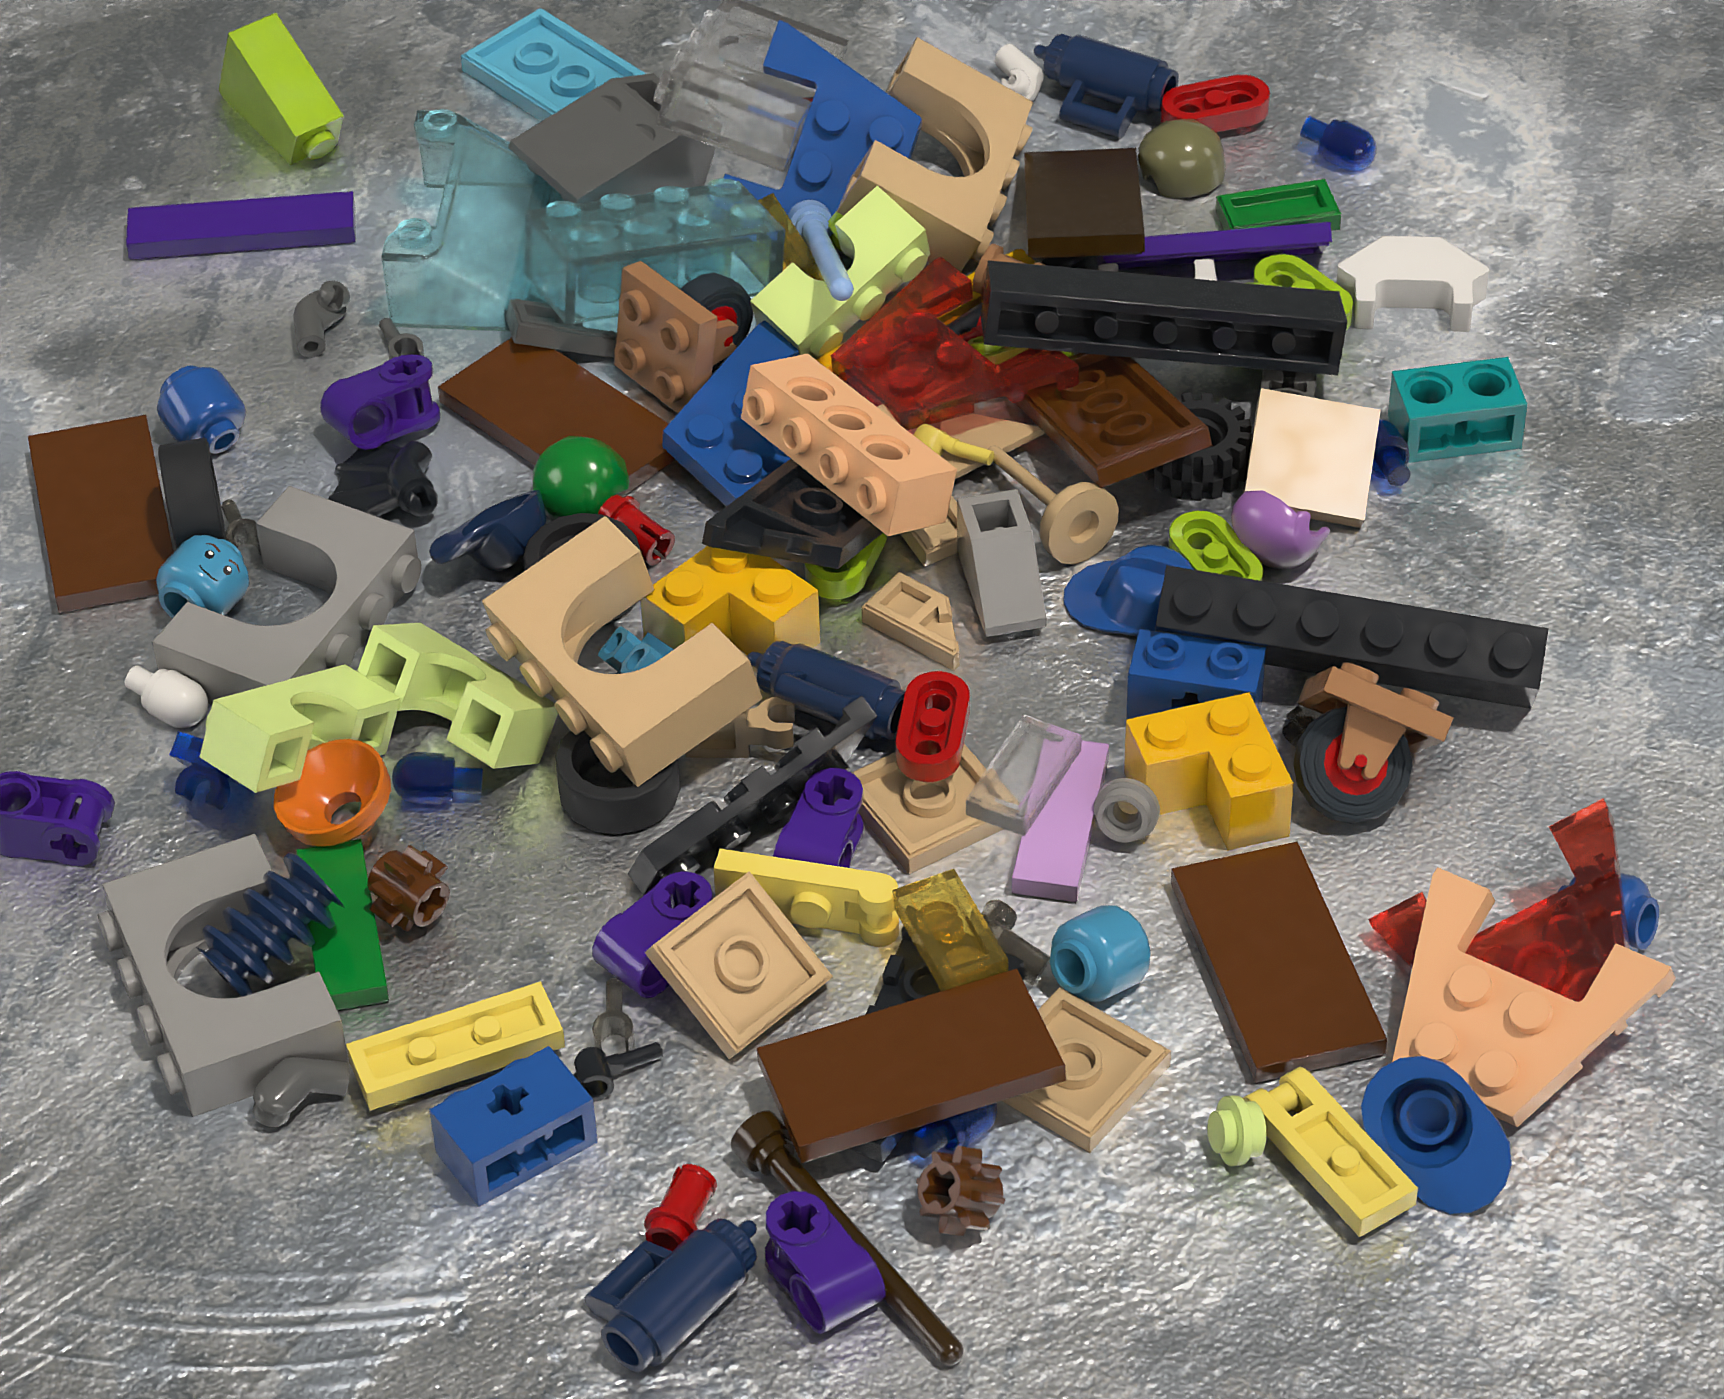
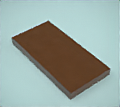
[438,337,676,497]
[1007,353,1212,488]
[28,415,174,613]
[1171,841,1387,1083]
[756,968,1066,1163]

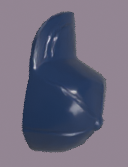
[429,490,546,571]

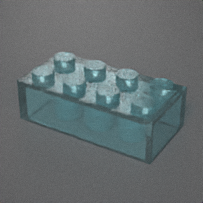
[524,179,785,325]

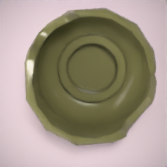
[1138,119,1226,198]

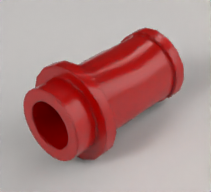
[598,495,675,566]
[644,1164,718,1251]

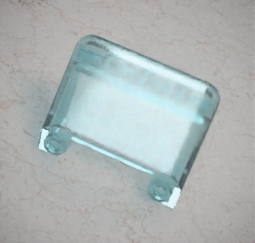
[381,109,587,332]

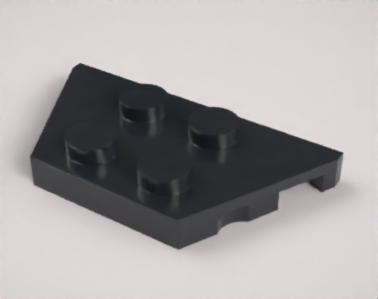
[702,459,883,569]

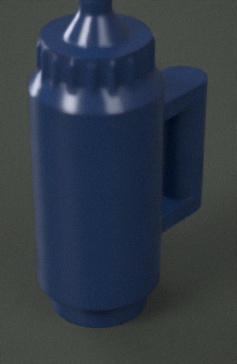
[1033,34,1179,138]
[747,641,906,740]
[584,1218,757,1372]

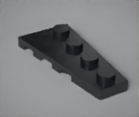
[628,696,877,894]

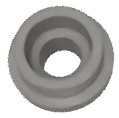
[1094,778,1160,843]

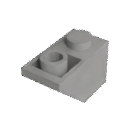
[957,489,1047,637]

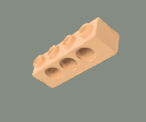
[741,354,957,536]

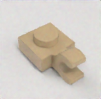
[685,697,795,758]

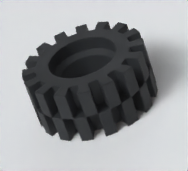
[1144,392,1252,501]

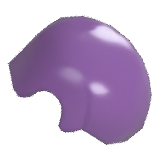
[1231,490,1330,569]

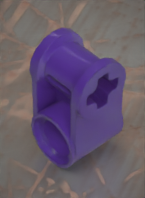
[320,354,441,450]
[773,768,864,868]
[0,771,115,866]
[592,871,713,999]
[765,1191,886,1334]

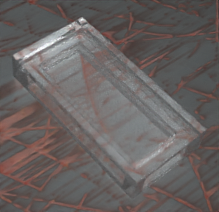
[966,714,1082,836]

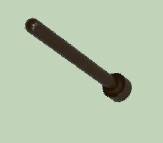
[731,1111,964,1366]

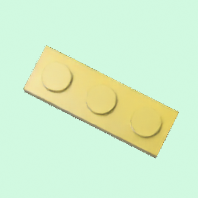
[346,981,565,1111]

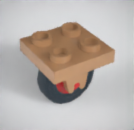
[614,261,754,413]
[1293,662,1453,824]

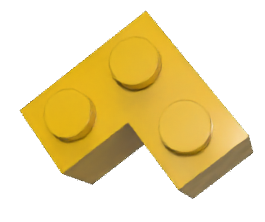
[640,546,820,656]
[1124,692,1294,851]

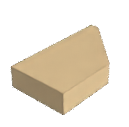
[862,572,960,671]

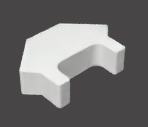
[1336,236,1489,332]

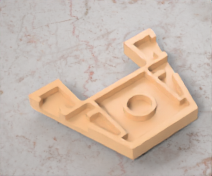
[1392,867,1676,1127]

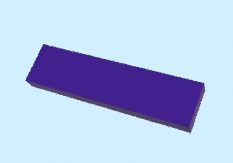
[126,191,356,259]
[1096,222,1332,270]

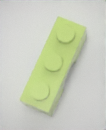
[750,186,930,359]
[357,622,558,769]
[200,664,401,793]

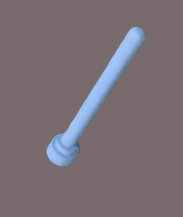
[787,200,854,301]

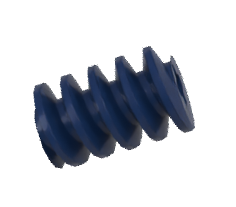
[196,852,345,997]

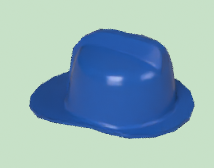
[1064,545,1194,636]
[1361,1056,1512,1214]

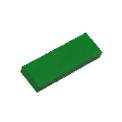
[296,839,389,1010]

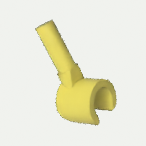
[913,424,994,465]

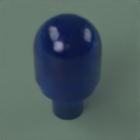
[1300,116,1377,172]
[1371,419,1411,487]
[392,752,483,805]
[910,1103,998,1159]

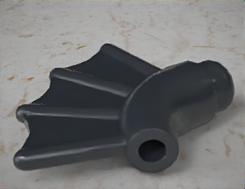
[328,441,438,517]

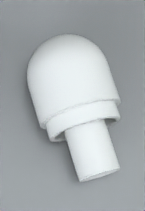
[125,665,208,729]

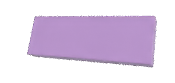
[1012,736,1109,902]

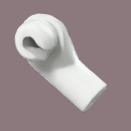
[995,44,1044,102]

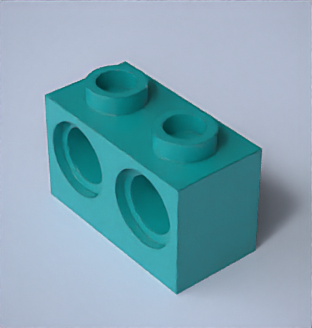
[1388,357,1528,463]

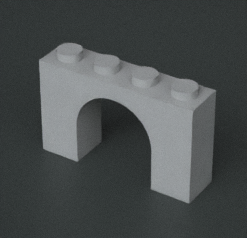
[152,486,422,705]
[97,834,349,1117]

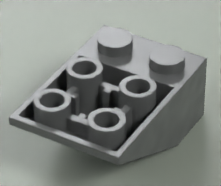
[508,73,722,208]

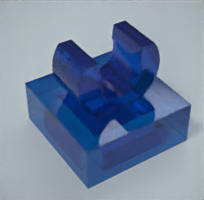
[169,731,244,810]

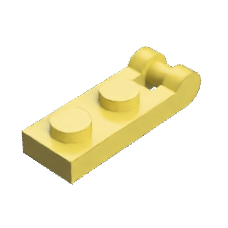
[713,849,899,947]
[1242,1067,1418,1237]

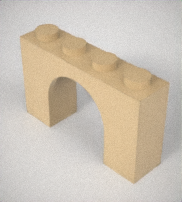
[837,37,1033,278]
[482,516,763,787]

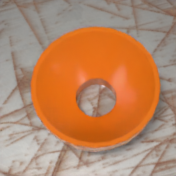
[274,739,391,846]

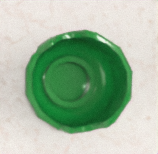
[532,436,630,521]

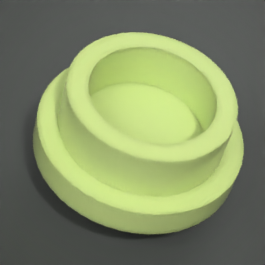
[1207,1095,1266,1166]

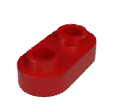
[1161,75,1270,132]
[896,671,970,782]

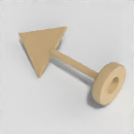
[938,407,1119,564]

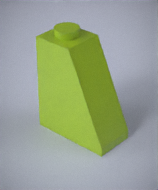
[219,13,344,165]

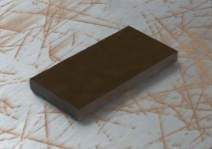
[1024,148,1145,259]

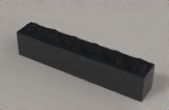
[981,260,1348,376]
[1155,565,1549,709]

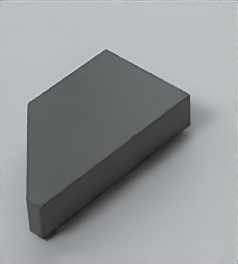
[505,298,617,358]

